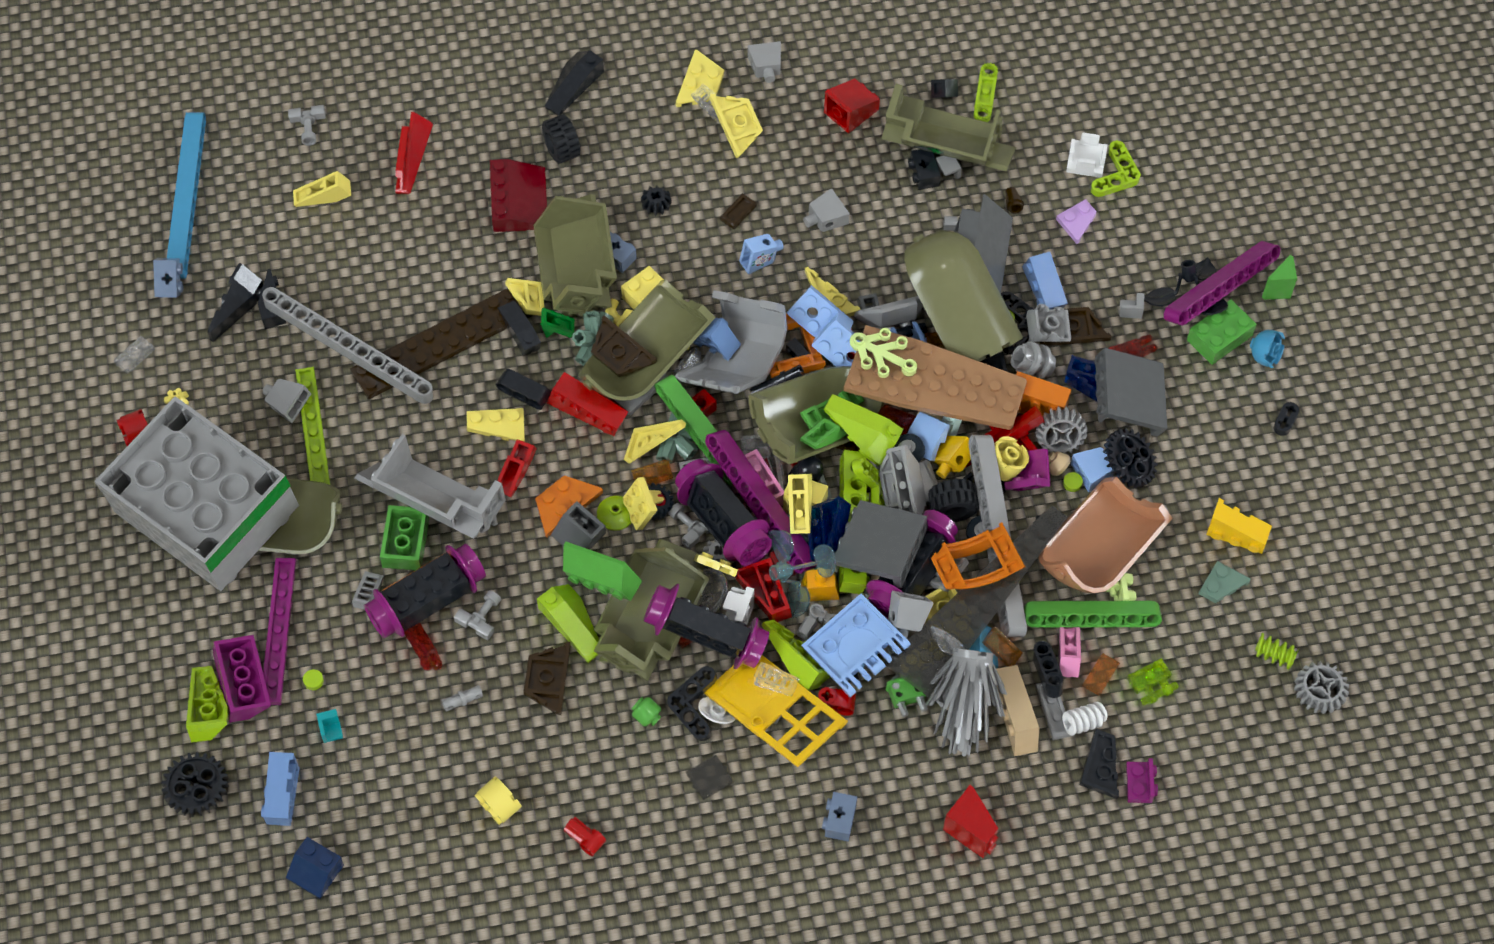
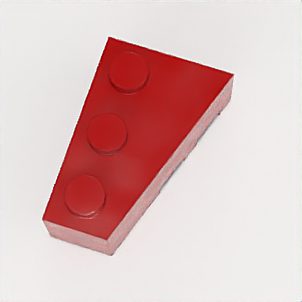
[735,557,792,622]

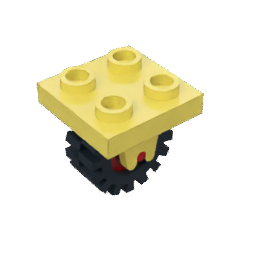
[623,477,674,531]

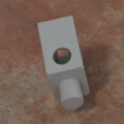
[747,41,781,83]
[803,189,850,232]
[263,379,311,423]
[888,591,934,639]

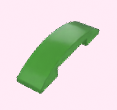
[800,391,864,429]

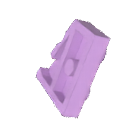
[1056,199,1097,244]

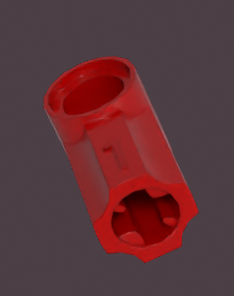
[564,817,606,857]

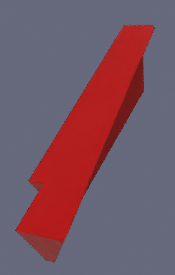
[395,112,433,194]
[965,406,1045,468]

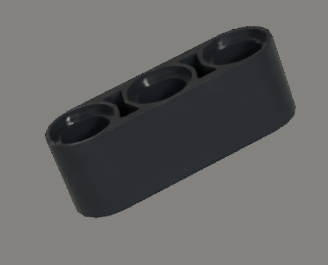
[495,369,551,410]
[1033,641,1063,698]

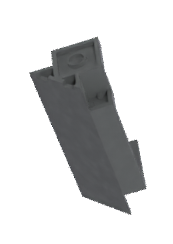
[954,193,1013,294]

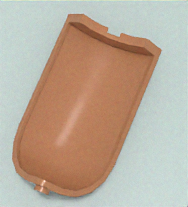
[1038,476,1173,593]

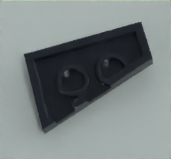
[1079,729,1119,799]

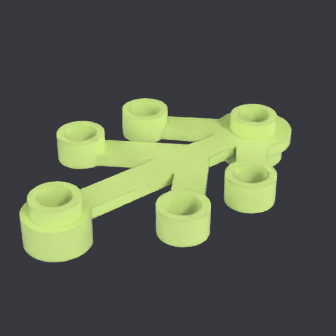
[849,328,917,378]

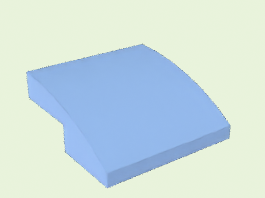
[907,412,950,461]

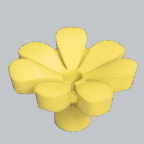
[164,388,189,405]

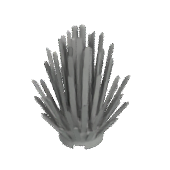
[925,648,1007,757]

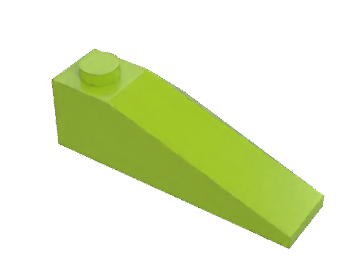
[824,394,903,466]
[537,584,599,663]
[762,620,830,691]
[186,666,229,742]

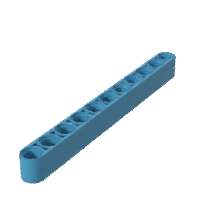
[166,112,206,279]

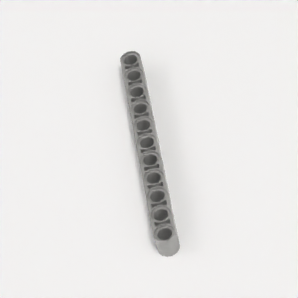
[262,287,433,404]
[968,435,1027,637]

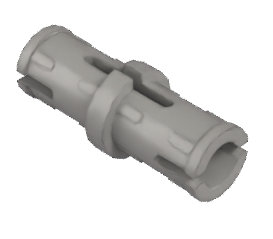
[441,685,483,712]

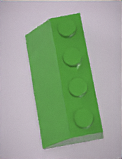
[563,542,642,601]

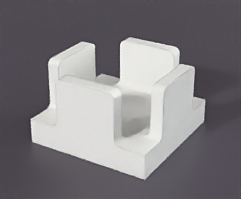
[1066,133,1108,178]
[723,587,754,627]

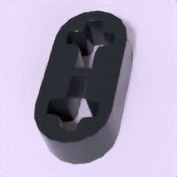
[1273,402,1299,436]

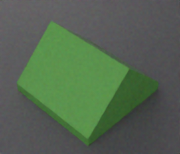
[1262,255,1297,300]

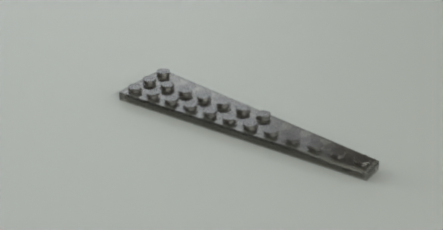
[884,506,1067,698]

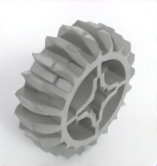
[1035,406,1087,454]
[1294,661,1349,714]

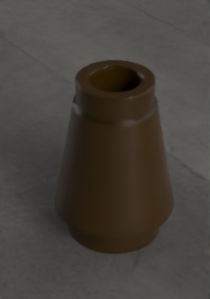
[1005,187,1024,214]

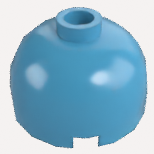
[1250,329,1285,368]

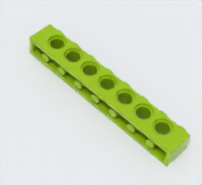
[839,450,870,594]

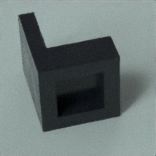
[931,79,958,98]

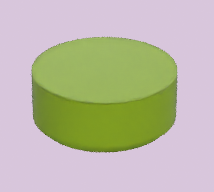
[1063,472,1083,492]
[303,669,324,690]

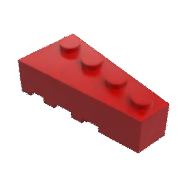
[547,372,628,436]

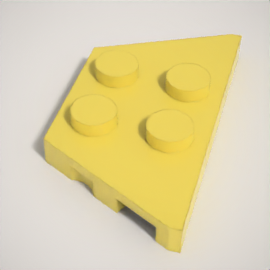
[676,50,724,107]
[709,94,763,158]

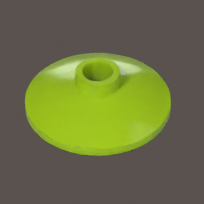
[597,496,632,531]

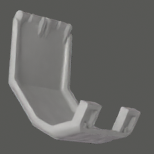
[675,290,787,394]

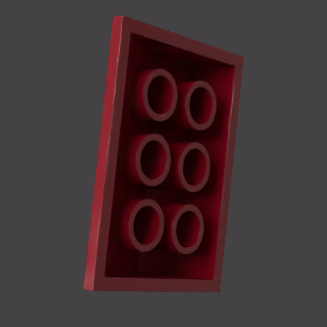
[490,159,547,232]

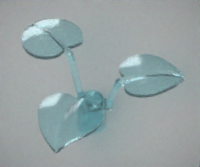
[768,530,836,618]

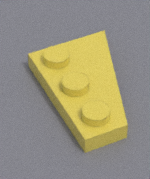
[467,408,525,442]

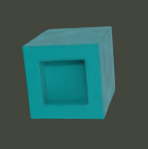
[316,709,343,743]

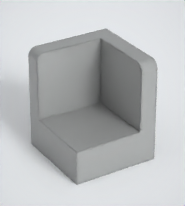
[936,155,962,179]
[1119,293,1144,319]

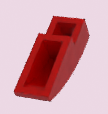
[497,439,537,498]

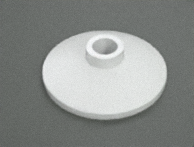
[698,697,736,724]

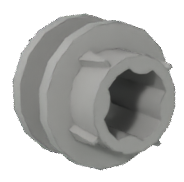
[1011,341,1056,379]

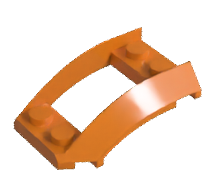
[769,313,826,378]
[931,522,1025,590]

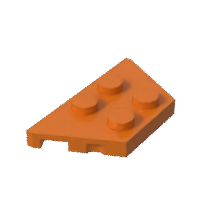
[535,475,603,538]

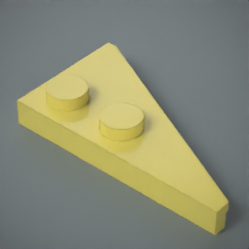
[805,267,861,317]
[624,419,686,463]

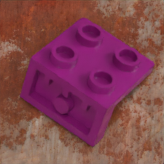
[1005,449,1050,491]

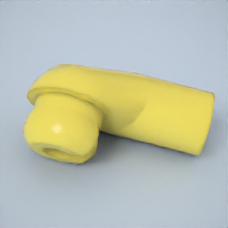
[605,298,621,324]

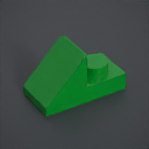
[541,307,575,338]

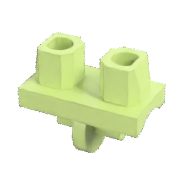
[1106,573,1137,601]

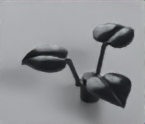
[1144,257,1228,315]

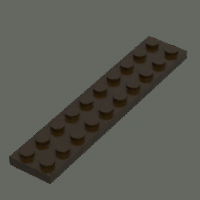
[350,288,532,400]

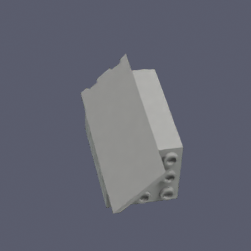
[355,434,506,539]

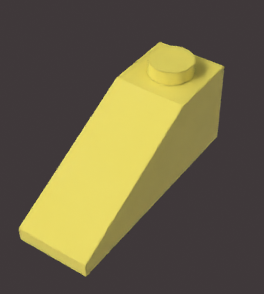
[293,171,351,207]
[788,474,812,534]

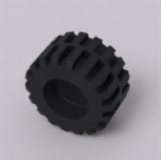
[542,114,580,164]
[928,479,980,522]

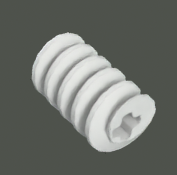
[1062,702,1108,736]

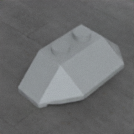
[854,296,923,330]
[879,445,926,515]

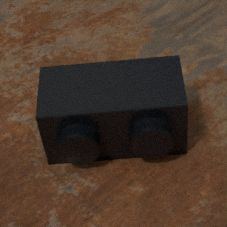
[785,338,810,358]

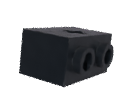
[908,149,941,190]

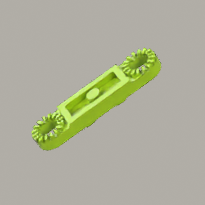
[973,62,998,122]

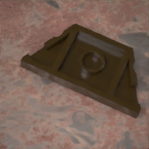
[1039,307,1111,346]
[591,316,657,377]
[524,642,571,715]

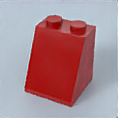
[824,78,880,134]
[943,785,999,858]

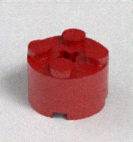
[116,409,148,446]

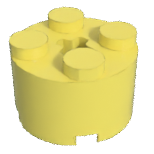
[994,436,1029,481]
[474,776,522,825]

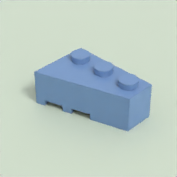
[1022,252,1068,310]
[693,318,741,361]

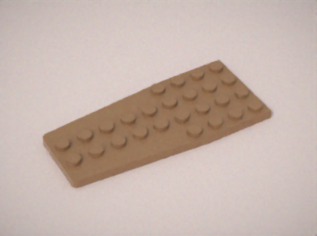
[843,325,1027,430]

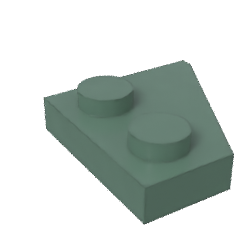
[1199,561,1251,603]

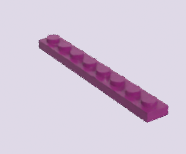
[263,558,296,705]

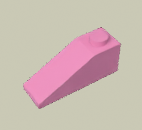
[745,449,784,506]
[1058,627,1081,678]

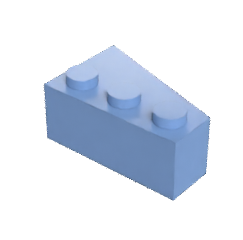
[261,752,299,826]

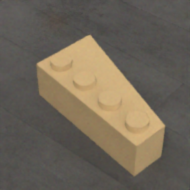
[996,665,1039,756]

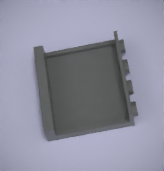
[1094,348,1167,437]
[831,500,928,589]

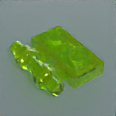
[1127,658,1179,706]

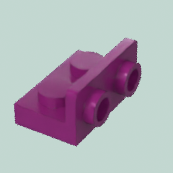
[1126,758,1158,803]

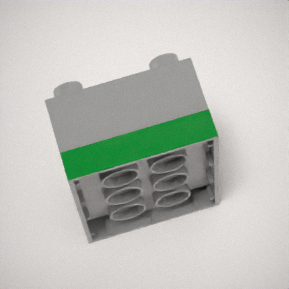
[94,396,299,591]

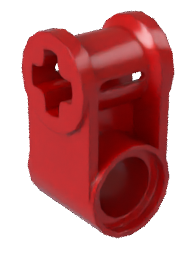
[818,687,856,716]

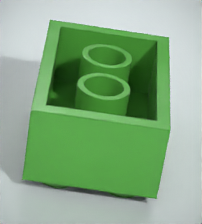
[1187,299,1257,365]
[380,505,429,570]

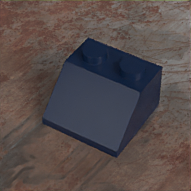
[286,837,344,899]

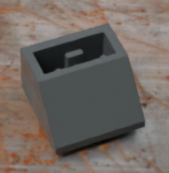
[551,501,606,550]

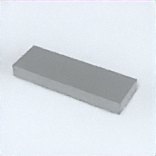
[1036,683,1071,740]

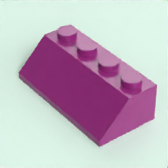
[213,635,271,723]

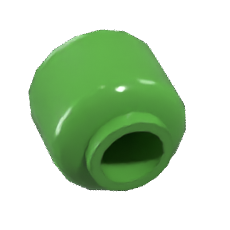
[631,697,661,727]

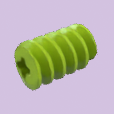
[1255,633,1299,670]

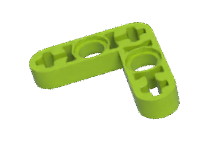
[1091,140,1141,197]
[852,457,885,506]

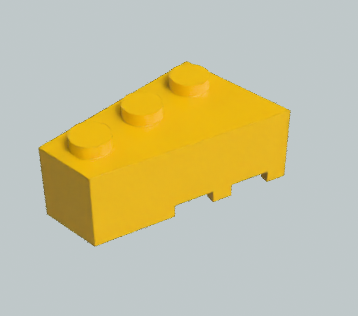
[1206,498,1272,554]

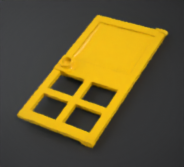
[704,655,848,767]

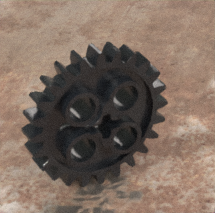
[1103,428,1158,489]
[161,752,229,817]

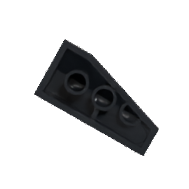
[545,50,604,116]
[207,263,263,342]

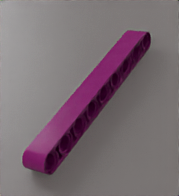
[1164,241,1281,326]
[705,430,818,574]

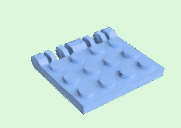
[802,594,911,697]

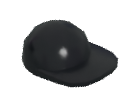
[787,456,824,484]

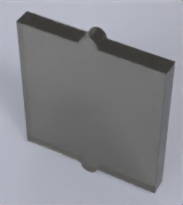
[686,755,734,800]

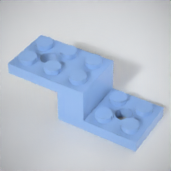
[787,285,860,367]

